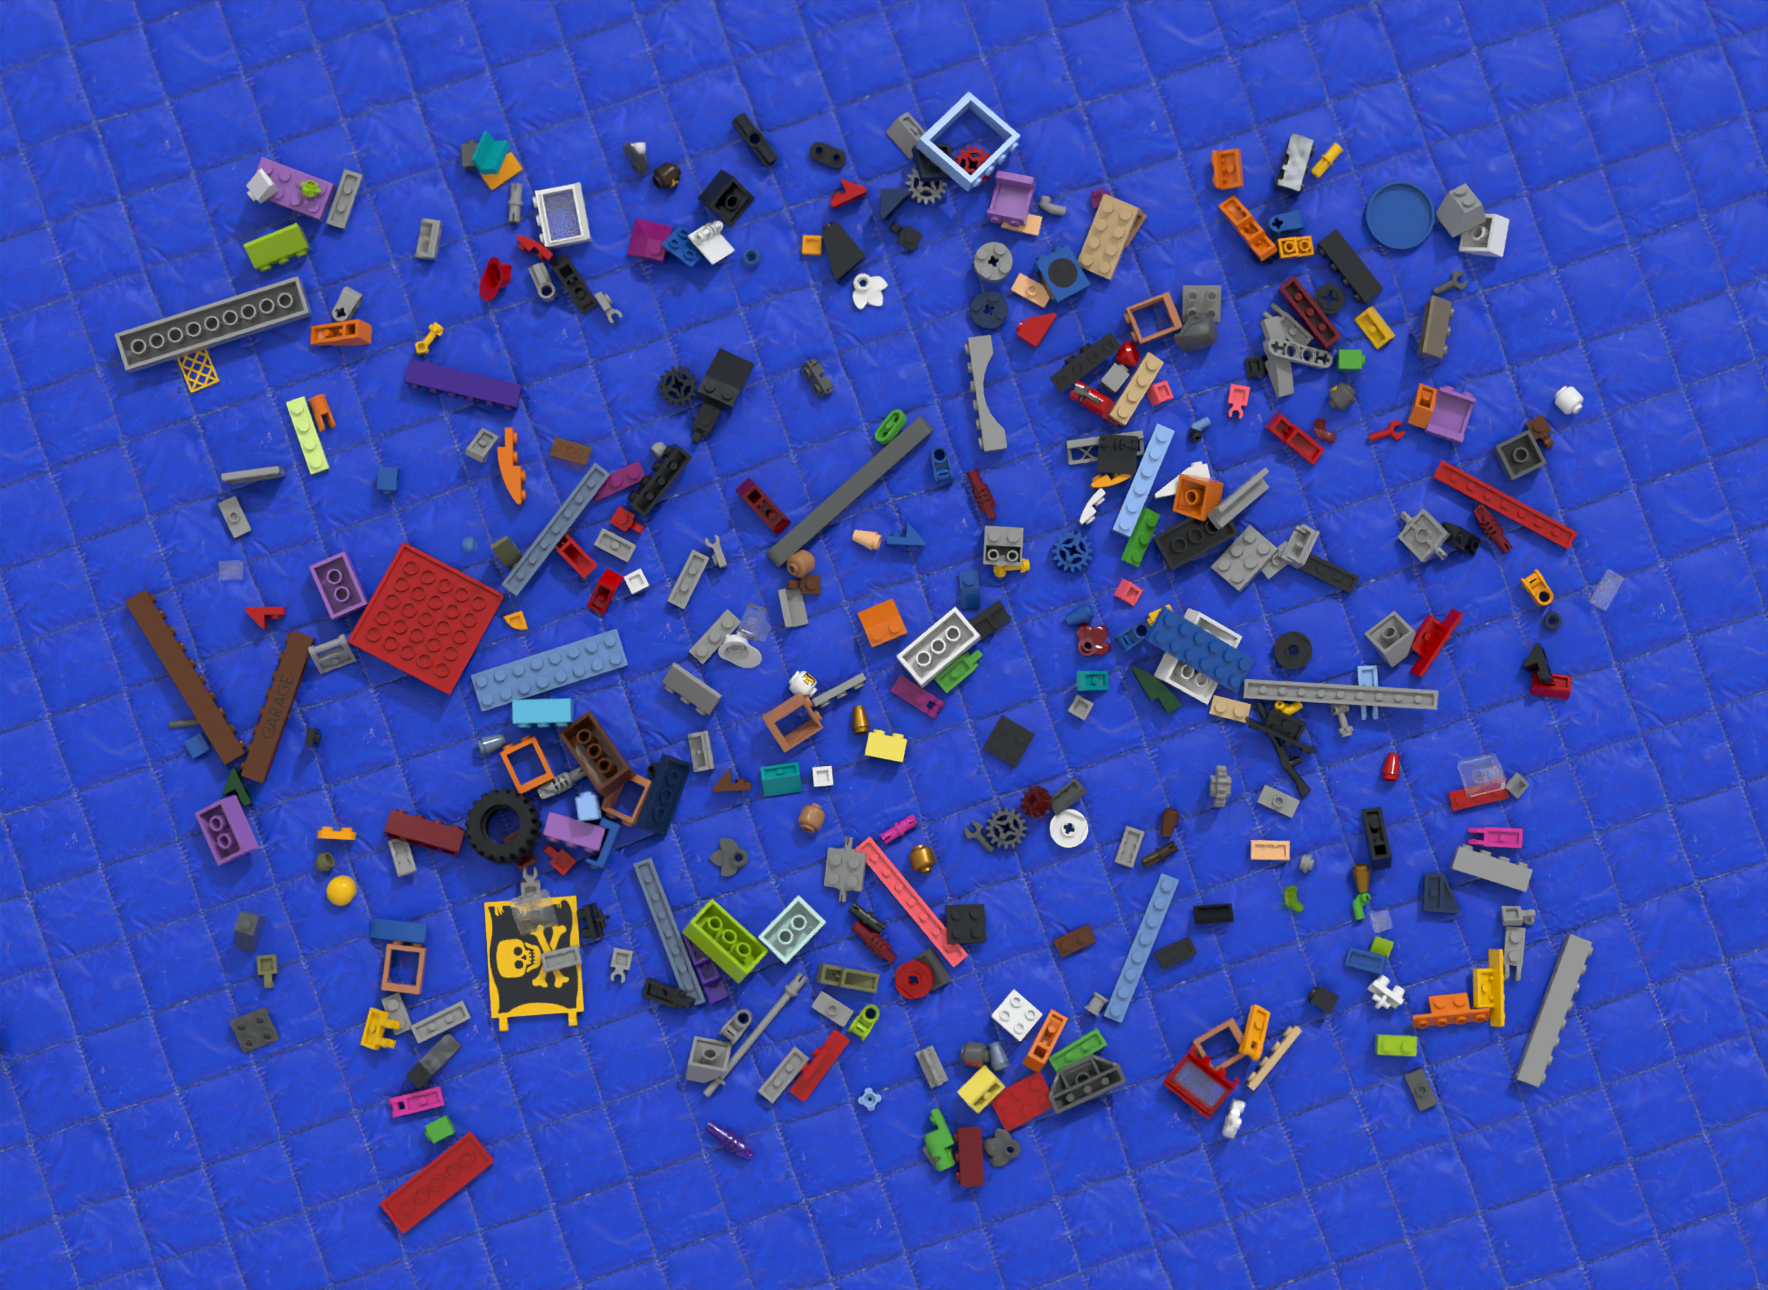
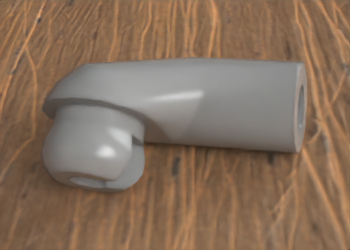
[1039,196,1066,216]

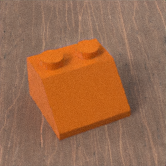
[857,598,907,648]

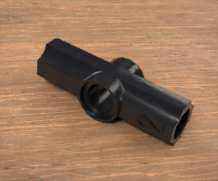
[731,112,779,168]

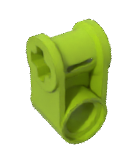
[847,1004,880,1041]

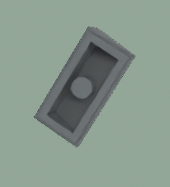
[912,947,952,991]

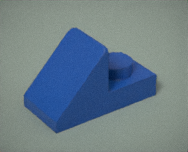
[887,522,925,547]
[959,570,980,610]

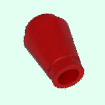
[1381,753,1400,782]

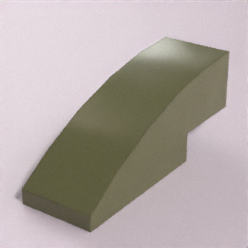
[815,962,880,993]

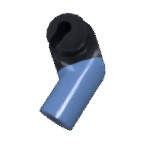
[1189,417,1211,443]

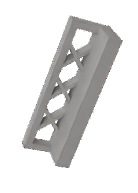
[1066,430,1145,465]
[1207,467,1269,530]

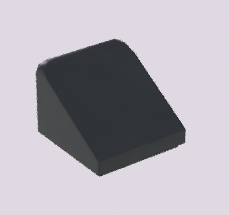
[1245,355,1269,378]

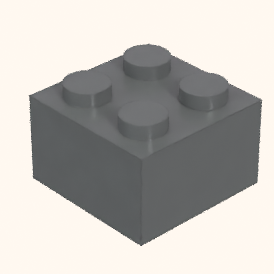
[1492,429,1547,482]

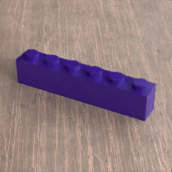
[405,359,523,411]

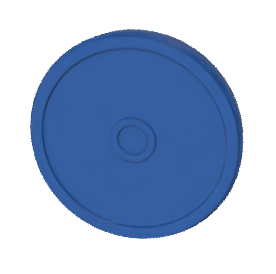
[1365,181,1435,251]

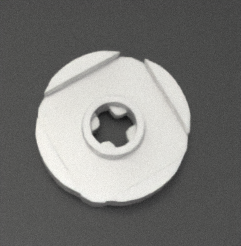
[1050,809,1088,848]
[1222,1099,1245,1138]

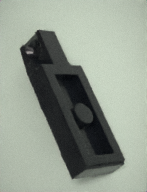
[691,402,722,444]
[643,977,696,1009]

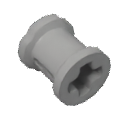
[1084,991,1109,1017]

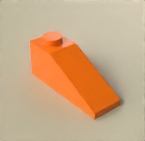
[310,319,372,346]
[1022,1009,1068,1073]

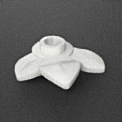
[853,274,888,309]

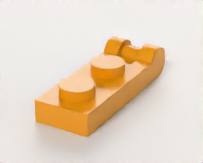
[1239,1004,1270,1061]

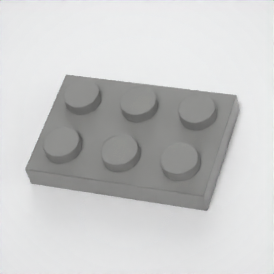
[1211,525,1279,593]

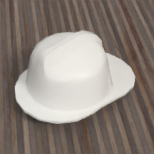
[718,634,762,668]

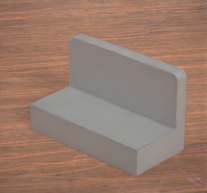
[886,112,926,159]
[778,589,808,629]

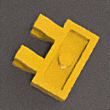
[360,1007,401,1050]

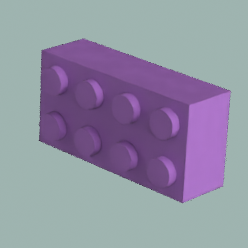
[256,157,337,223]

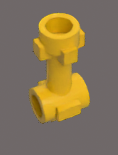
[415,322,444,355]
[993,558,1030,577]

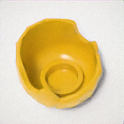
[326,875,357,906]

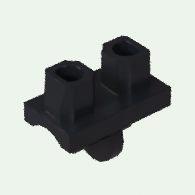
[576,903,610,939]

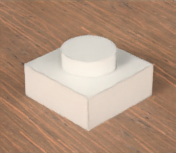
[624,568,649,595]
[812,766,833,787]

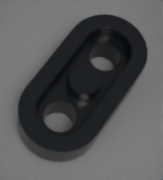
[809,142,846,169]

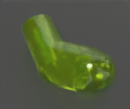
[1284,885,1305,913]

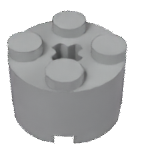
[974,242,1013,283]

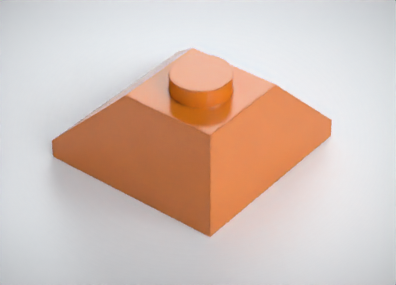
[1172,474,1224,521]

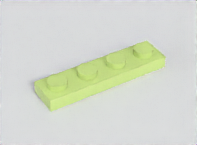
[286,396,330,475]

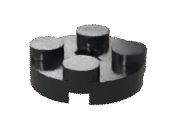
[1273,631,1312,670]

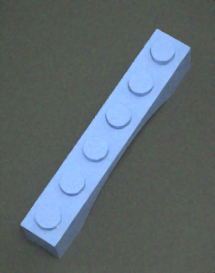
[1112,424,1175,538]

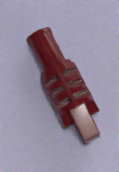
[966,468,997,520]
[1472,505,1513,554]
[851,920,897,963]

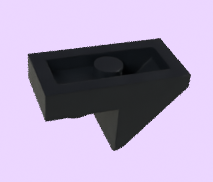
[1523,643,1554,685]

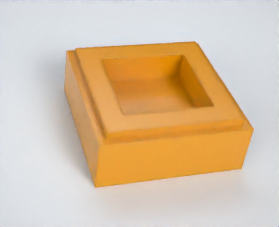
[802,235,822,256]

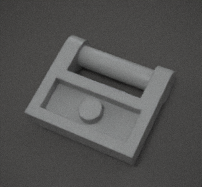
[308,634,356,674]

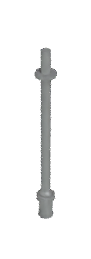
[703,972,808,1097]

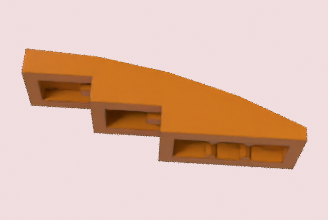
[1218,195,1278,261]

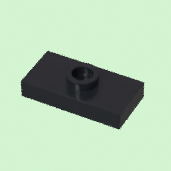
[305,727,321,748]
[1193,903,1234,924]
[1154,936,1197,970]

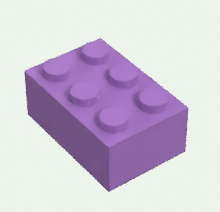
[309,551,369,620]
[195,795,259,866]
[543,812,608,853]

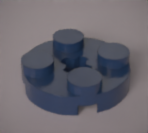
[970,291,1008,330]

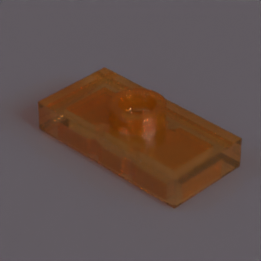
[550,437,592,466]

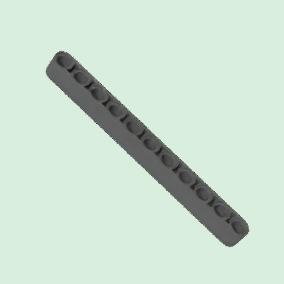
[766,416,934,568]

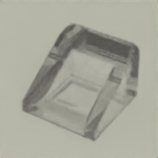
[219,560,243,580]

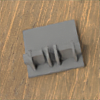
[1182,285,1221,322]

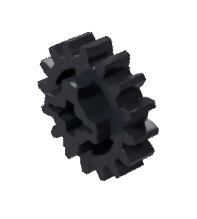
[658,365,699,407]

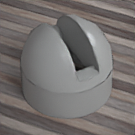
[650,442,666,459]

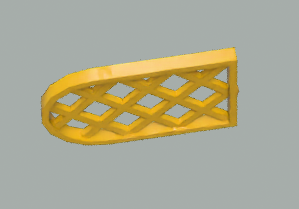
[178,349,220,393]

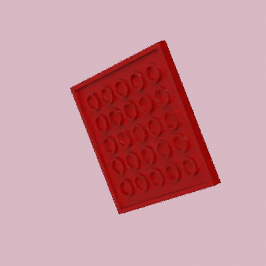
[347,542,505,696]

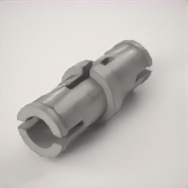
[508,183,523,223]

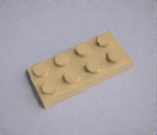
[1078,194,1140,280]

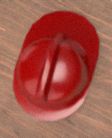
[479,257,512,301]

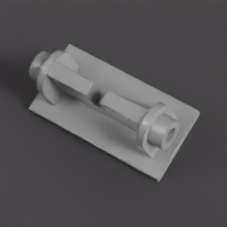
[915,1045,948,1088]

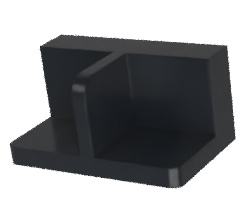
[968,600,1011,640]

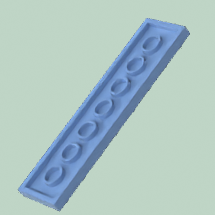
[470,629,628,712]

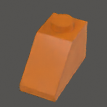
[1408,384,1438,429]

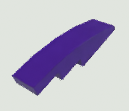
[681,931,730,1005]

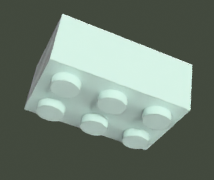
[758,895,826,964]

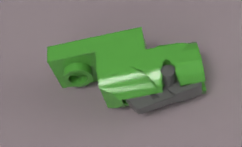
[923,1106,955,1171]

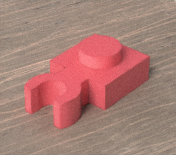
[1227,384,1250,419]

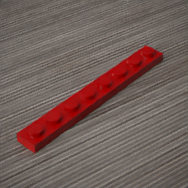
[1432,460,1577,550]

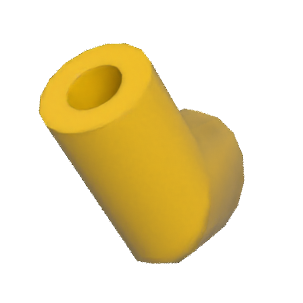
[1274,700,1303,715]

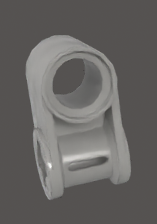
[332,286,364,322]
[718,1008,753,1045]

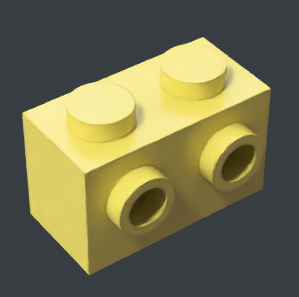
[865,729,907,762]
[957,1065,1005,1113]

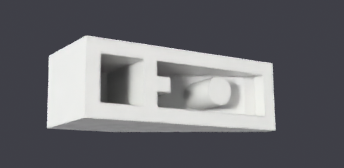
[1154,461,1210,499]

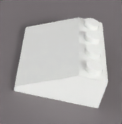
[1154,608,1242,705]

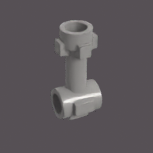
[1330,704,1353,737]

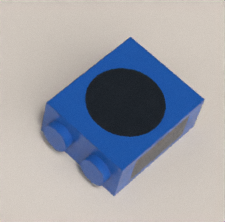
[1032,245,1090,306]

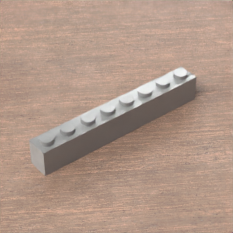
[1514,934,1593,1087]

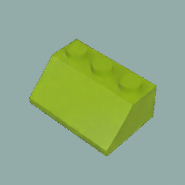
[243,223,311,272]

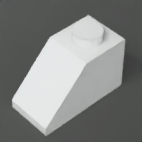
[246,168,279,204]

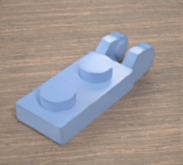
[1357,665,1378,720]

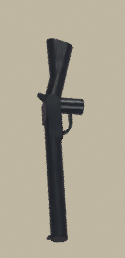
[1253,701,1311,798]

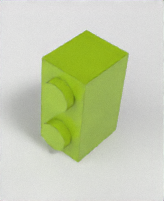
[1375,1034,1417,1056]

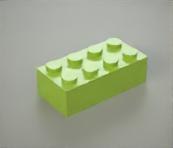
[682,899,769,984]

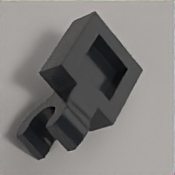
[889,222,923,252]

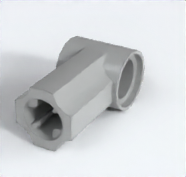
[528,262,557,302]

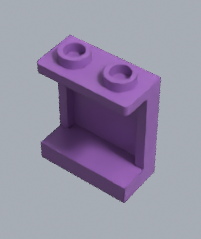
[986,170,1036,227]
[1424,385,1477,444]

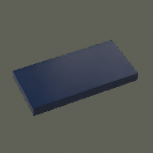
[636,753,692,836]

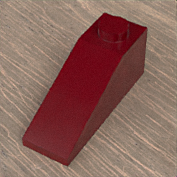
[735,478,791,535]

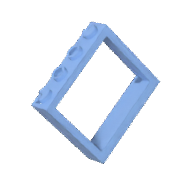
[916,92,1020,192]

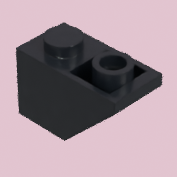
[1442,521,1481,557]

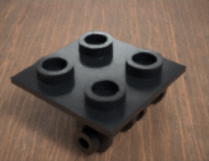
[1097,434,1138,475]

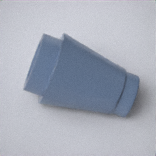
[477,733,506,755]
[988,1042,1009,1072]

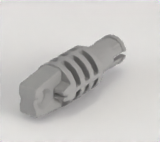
[537,766,587,800]

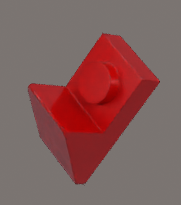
[829,179,867,210]
[245,607,287,631]

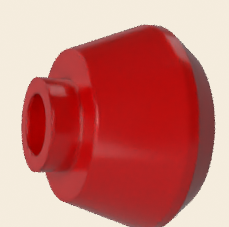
[1115,341,1139,366]

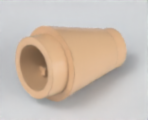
[852,530,882,550]

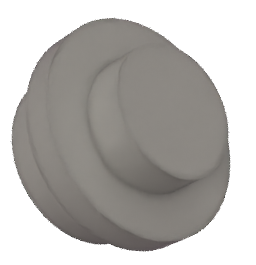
[1299,854,1315,873]

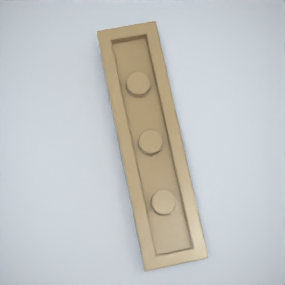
[1108,352,1164,426]
[1246,1025,1302,1091]

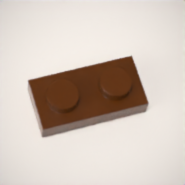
[1053,924,1096,958]

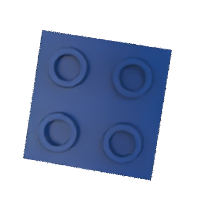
[661,225,704,268]

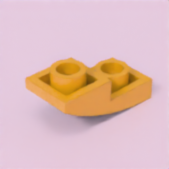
[1277,236,1314,258]
[1090,473,1131,489]

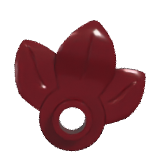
[1077,622,1111,657]

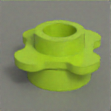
[300,181,321,197]

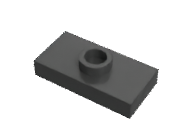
[1045,778,1087,816]
[1404,1068,1438,1111]

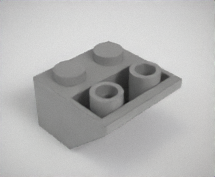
[983,526,1024,566]

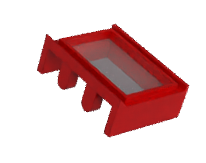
[1163,1044,1239,1119]

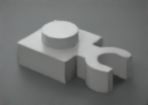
[521,867,541,901]
[610,947,633,983]

